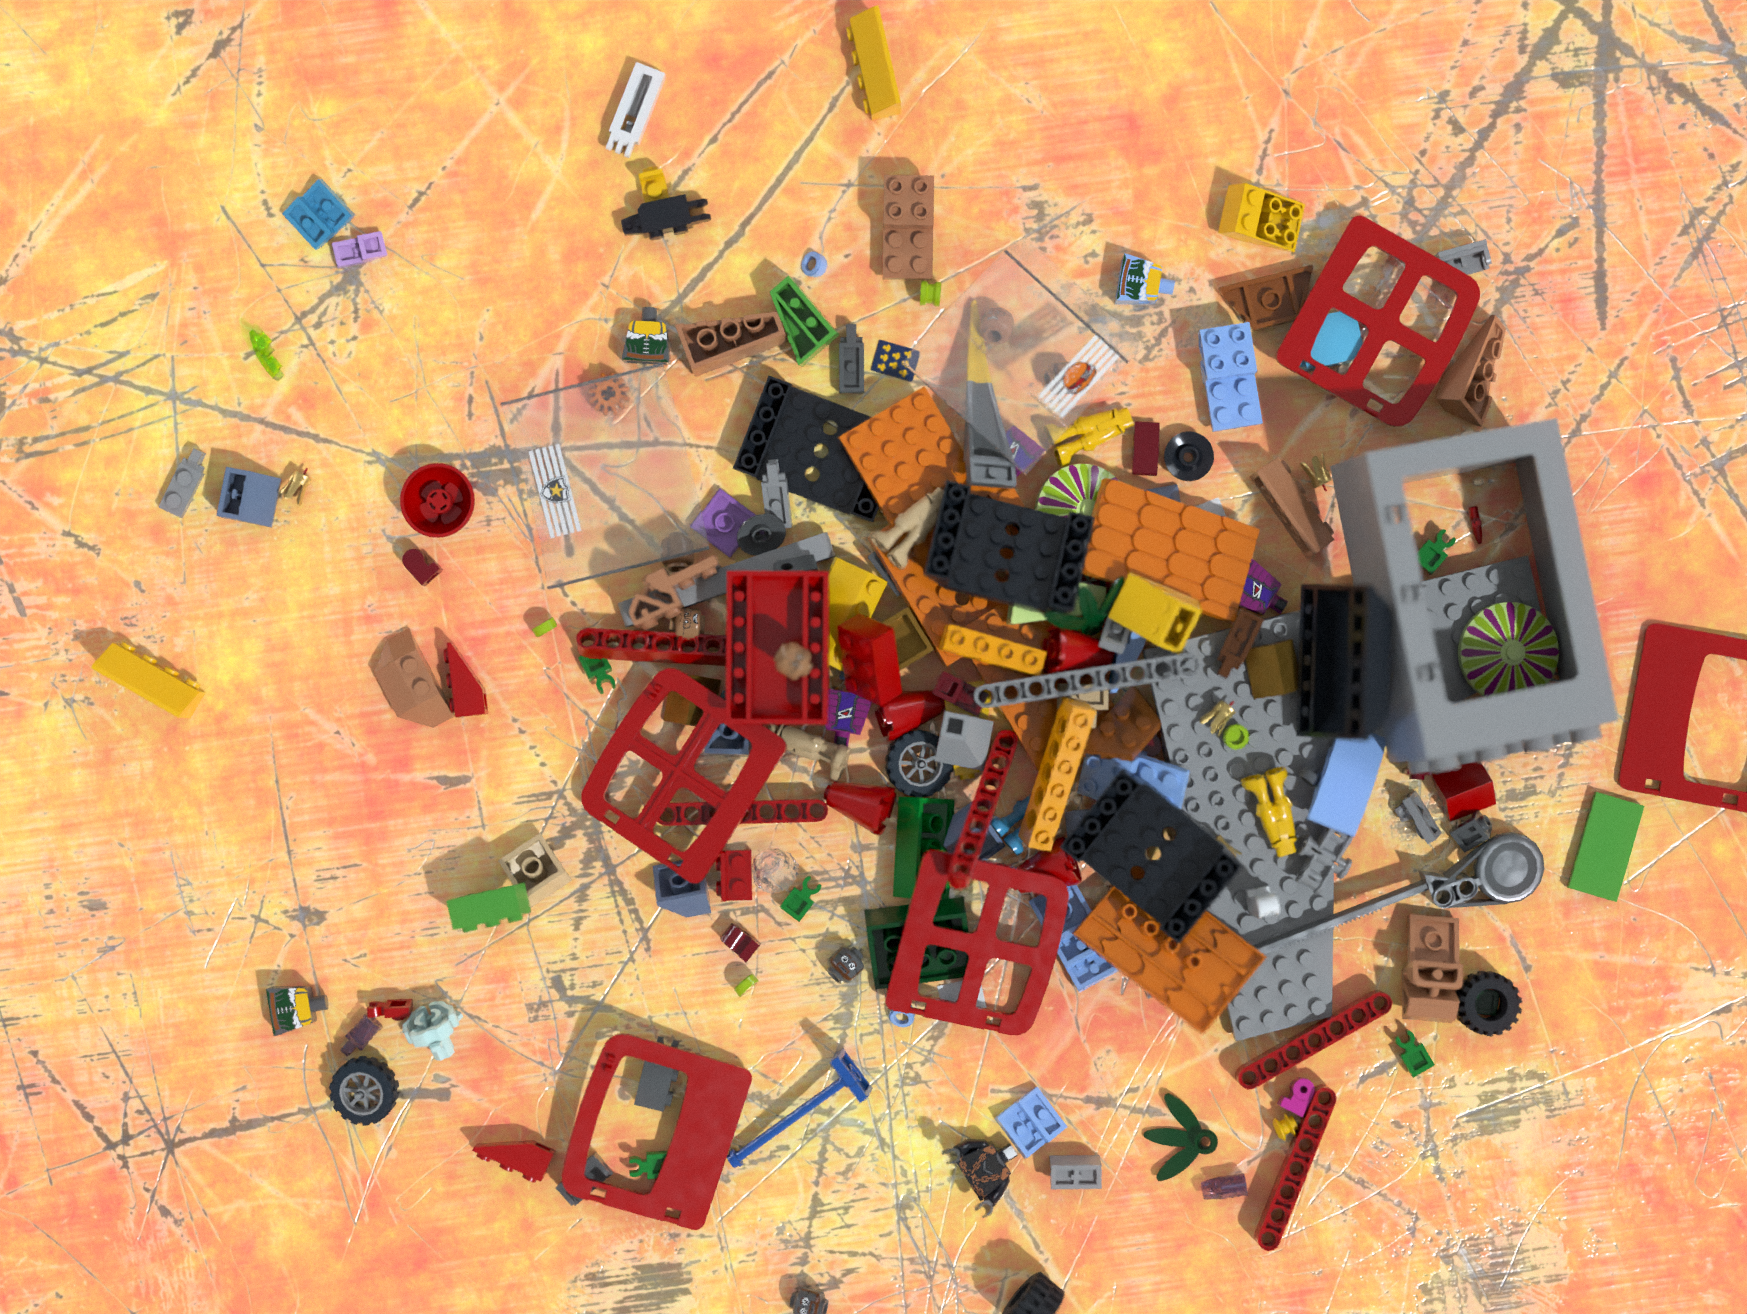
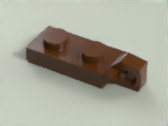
[1216,608,1264,679]

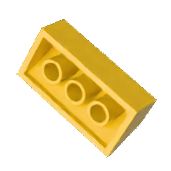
[846,5,901,120]
[829,557,888,672]
[91,641,206,718]

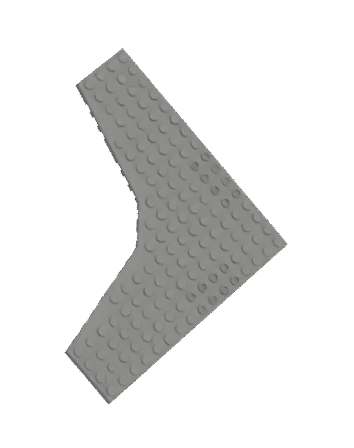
[1142,556,1541,1041]

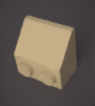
[498,833,572,908]

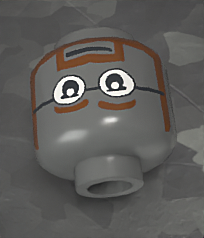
[827,946,864,984]
[789,1286,829,1314]

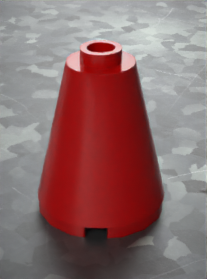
[1041,624,1114,674]
[873,690,945,742]
[824,781,896,836]
[1013,837,1082,894]

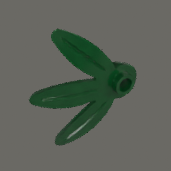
[1044,577,1125,635]
[1143,1093,1218,1182]

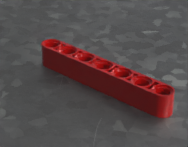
[576,628,726,666]
[947,730,1018,890]
[658,799,828,826]
[1235,990,1392,1090]
[1254,1084,1337,1251]

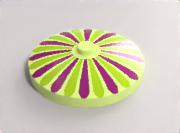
[1034,464,1119,518]
[1458,602,1559,697]

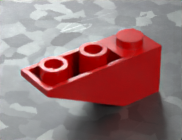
[443,642,489,718]
[472,1140,556,1183]

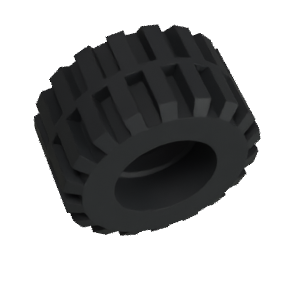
[1455,971,1522,1036]
[1002,1272,1065,1314]

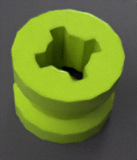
[920,280,941,307]

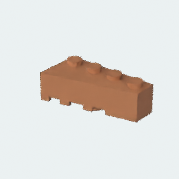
[675,311,788,377]

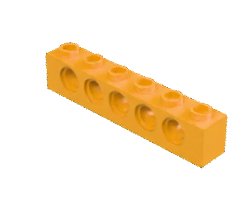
[1018,697,1096,851]

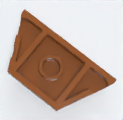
[1218,265,1313,331]
[1082,686,1161,761]

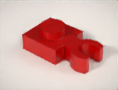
[367,999,413,1021]

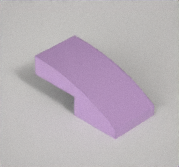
[332,231,387,269]

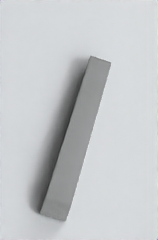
[618,532,836,628]
[974,654,1199,708]

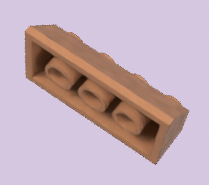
[1250,457,1335,558]

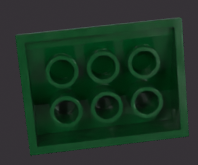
[864,897,969,990]

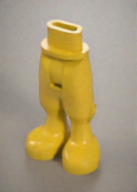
[1044,407,1134,468]
[1241,767,1297,857]

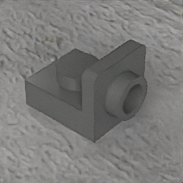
[1450,810,1492,853]

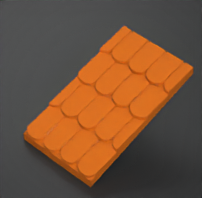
[1082,478,1260,623]
[1072,866,1266,1034]

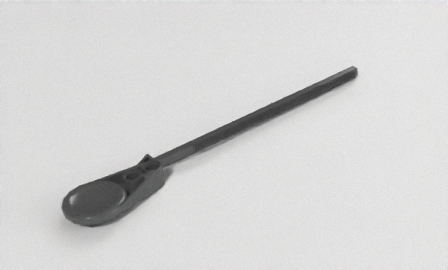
[1144,832,1545,999]

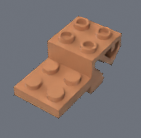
[883,175,934,280]
[628,555,721,630]
[1402,914,1463,1023]

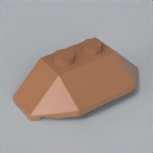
[375,628,455,728]

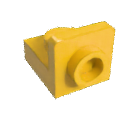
[638,167,669,203]

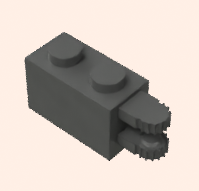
[634,1036,679,1112]

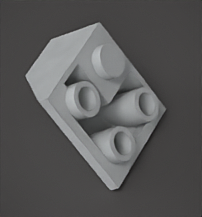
[934,711,994,771]

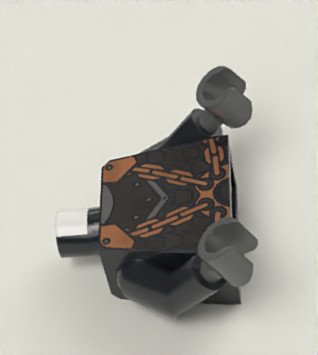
[942,1139,1018,1218]

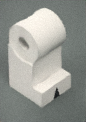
[1245,886,1280,918]

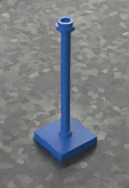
[727,1048,873,1168]

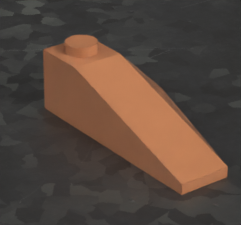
[1435,315,1506,426]

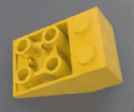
[1218,183,1305,252]
[1108,572,1202,655]

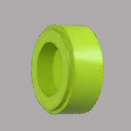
[532,617,557,637]
[1222,724,1249,750]
[734,974,759,997]

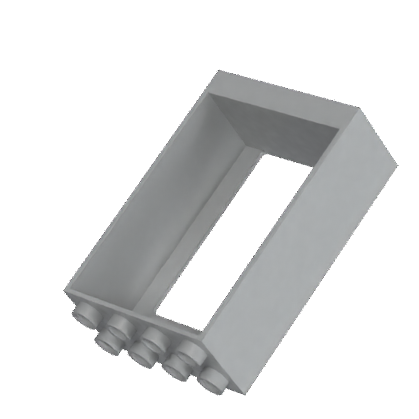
[1330,418,1619,774]

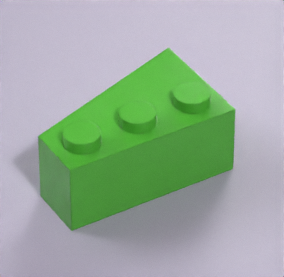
[770,275,840,367]
[446,882,531,933]

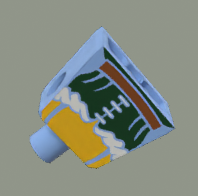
[1115,253,1175,305]

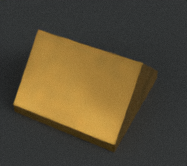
[1245,639,1298,699]
[663,674,721,726]

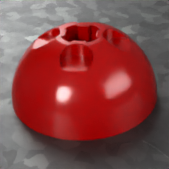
[400,463,475,538]

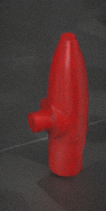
[1468,506,1482,544]

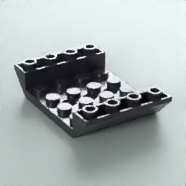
[733,375,879,523]
[924,480,1095,614]
[1060,768,1243,944]

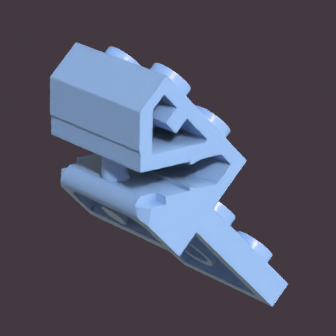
[1198,322,1263,432]
[1077,750,1190,809]

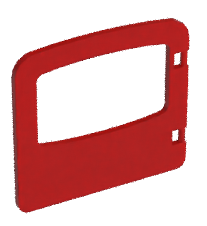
[1618,623,1747,813]
[562,1033,752,1230]

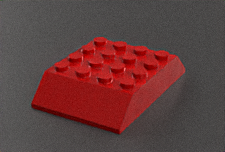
[726,571,830,725]

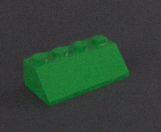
[893,796,955,899]

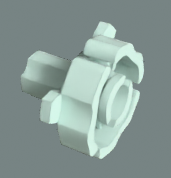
[402,1001,463,1061]

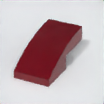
[1132,421,1160,476]
[932,671,990,717]

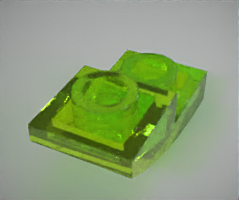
[249,329,285,381]

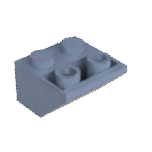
[216,467,282,528]

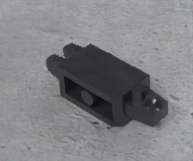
[621,194,711,240]

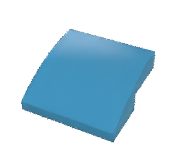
[282,179,355,250]

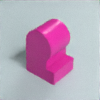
[1277,1077,1315,1117]

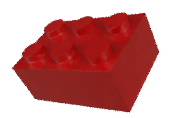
[837,613,902,706]

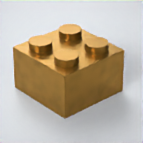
[882,607,934,671]

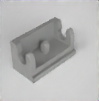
[1434,239,1492,275]
[1049,1155,1102,1189]

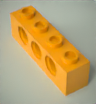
[938,624,1046,677]

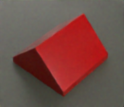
[1431,761,1496,822]

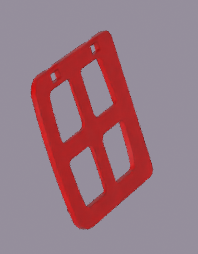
[1276,215,1480,427]
[581,668,787,883]
[885,849,1069,1035]

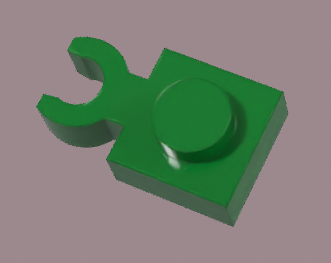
[1417,529,1456,575]
[578,656,616,694]
[780,876,822,922]
[1394,1029,1435,1078]
[629,1151,667,1179]

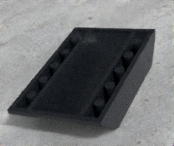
[1296,584,1391,741]

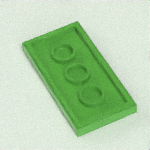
[1567,792,1644,902]

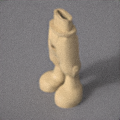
[869,487,944,570]
[768,724,851,782]

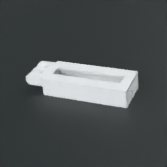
[606,62,666,158]

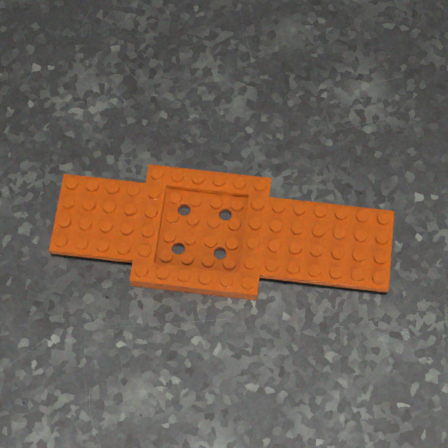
[838,386,1114,772]

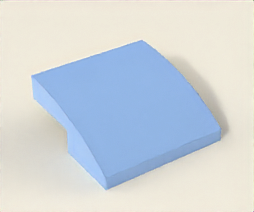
[994,1087,1067,1159]

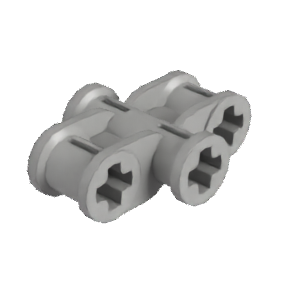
[1295,826,1353,895]

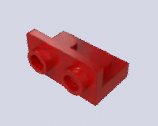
[716,850,753,902]

